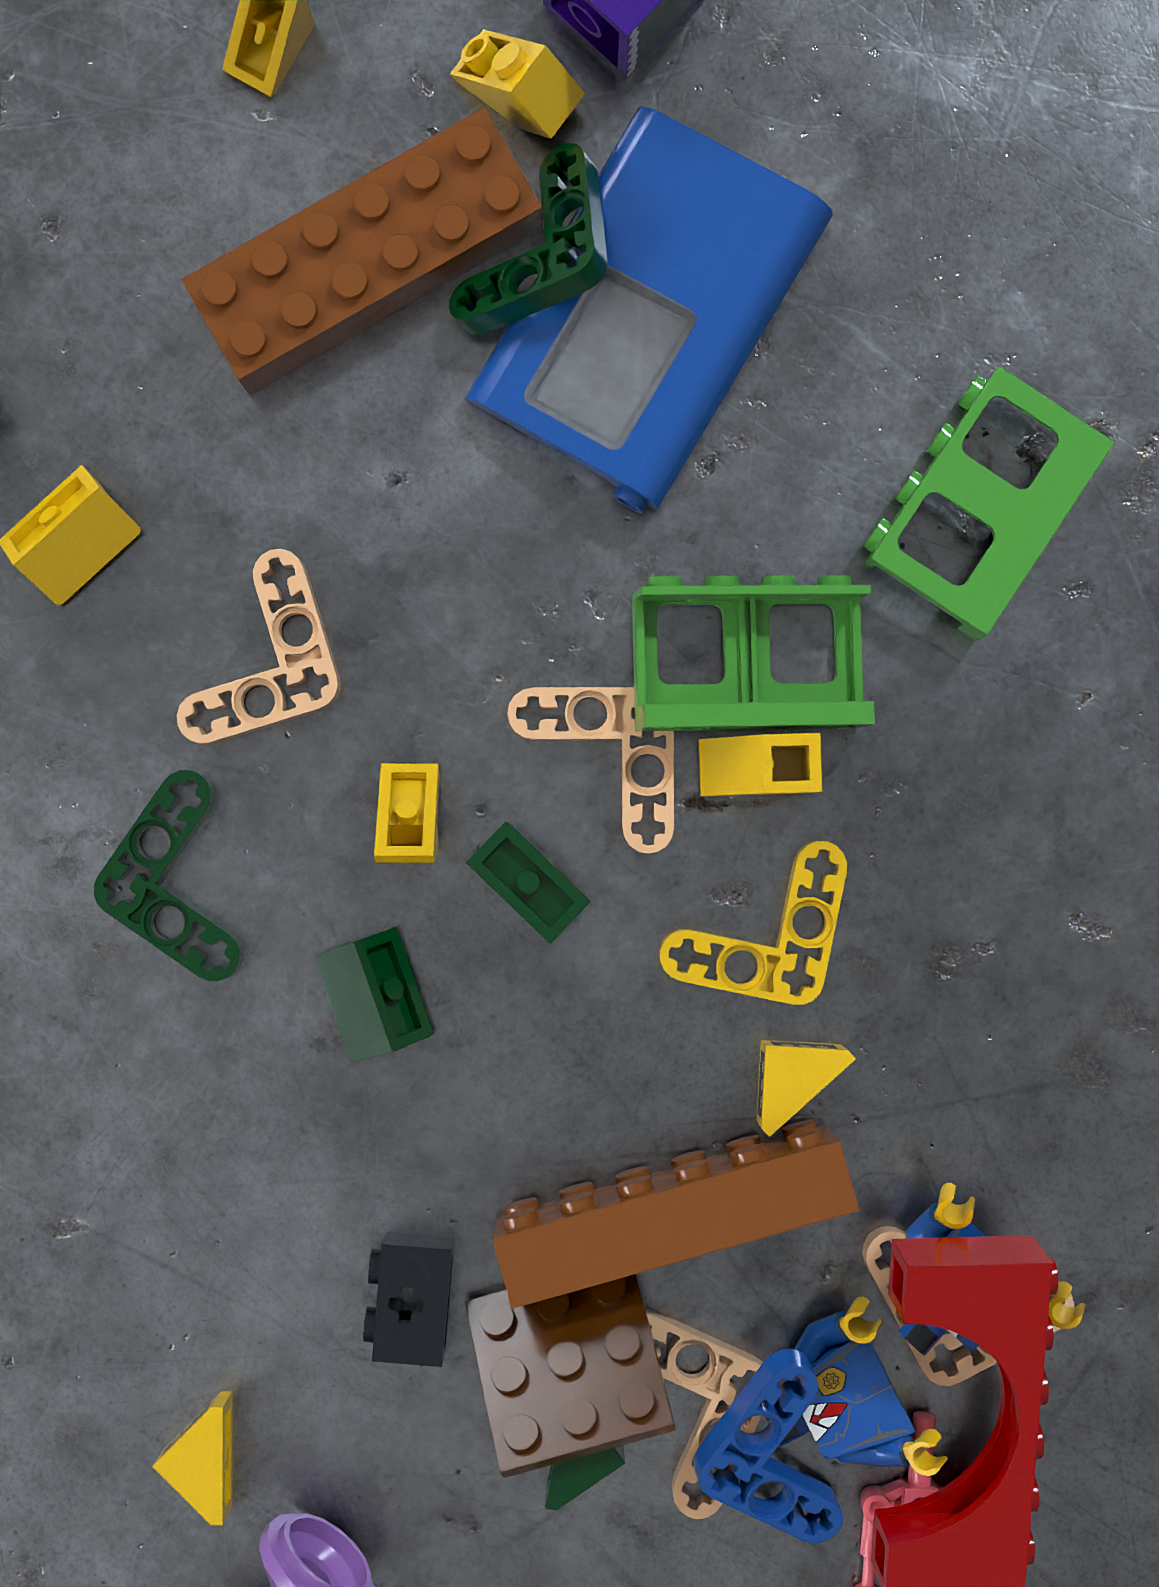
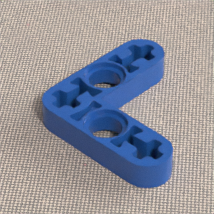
[693,1349,843,1543]

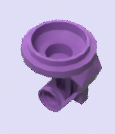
[259,1513,374,1587]

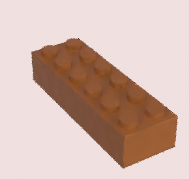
[181,107,543,395]
[492,1119,860,1309]

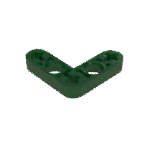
[449,143,608,336]
[94,770,244,981]

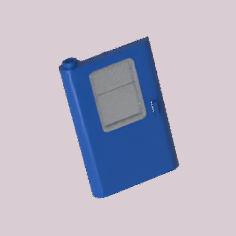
[465,106,833,514]

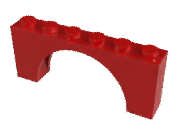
[871,1235,1059,1587]

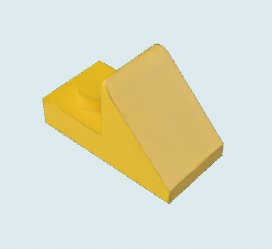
[374,763,440,863]

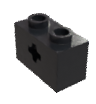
[363,1233,455,1367]

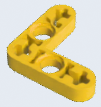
[659,841,847,1005]

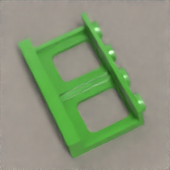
[863,366,1115,641]
[632,575,875,732]

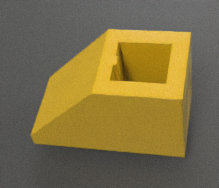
[450,29,586,139]
[698,733,822,797]

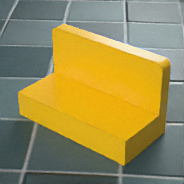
[0,465,141,605]

